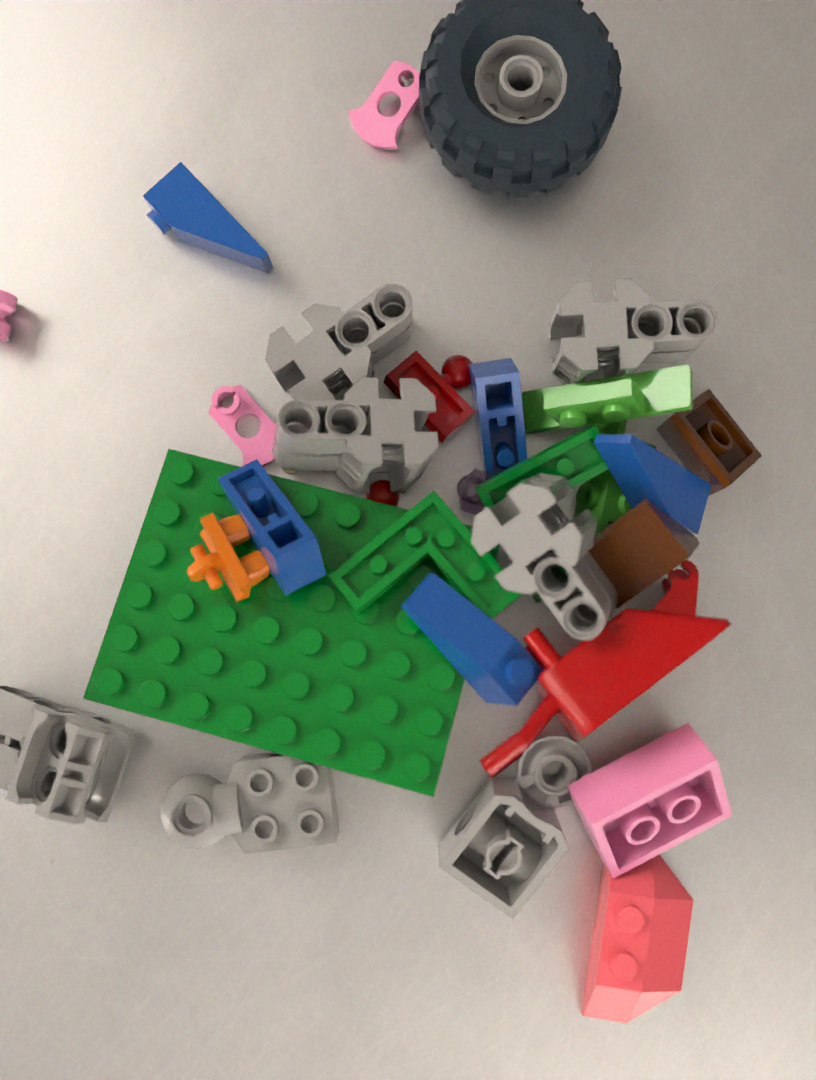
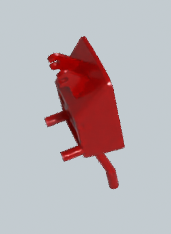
[479,560,732,777]

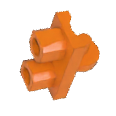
[186,513,270,603]

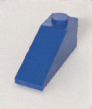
[143,162,273,273]
[469,358,528,481]
[594,434,711,534]
[218,460,326,595]
[401,573,543,706]

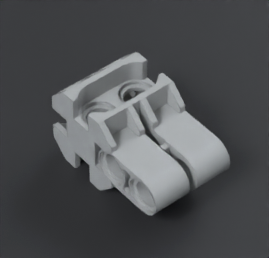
[549,278,718,385]
[265,284,413,400]
[272,377,439,494]
[471,473,618,640]
[0,686,137,824]

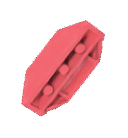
[581,854,693,1023]

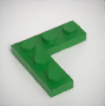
[475,424,609,603]
[328,490,523,620]

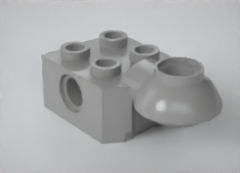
[438,736,592,919]
[160,752,340,854]

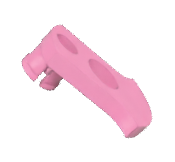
[349,61,420,150]
[208,385,277,467]

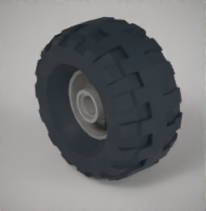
[419,0,622,198]

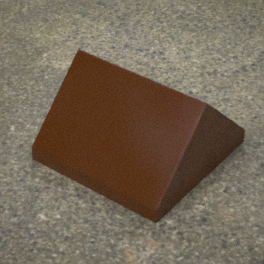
[656,389,762,496]
[588,498,700,609]

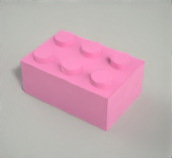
[567,723,733,878]

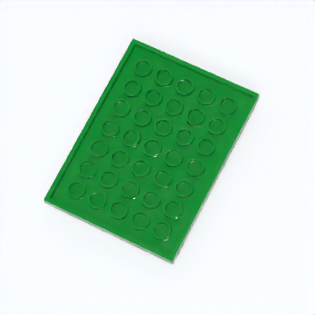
[83,449,500,797]

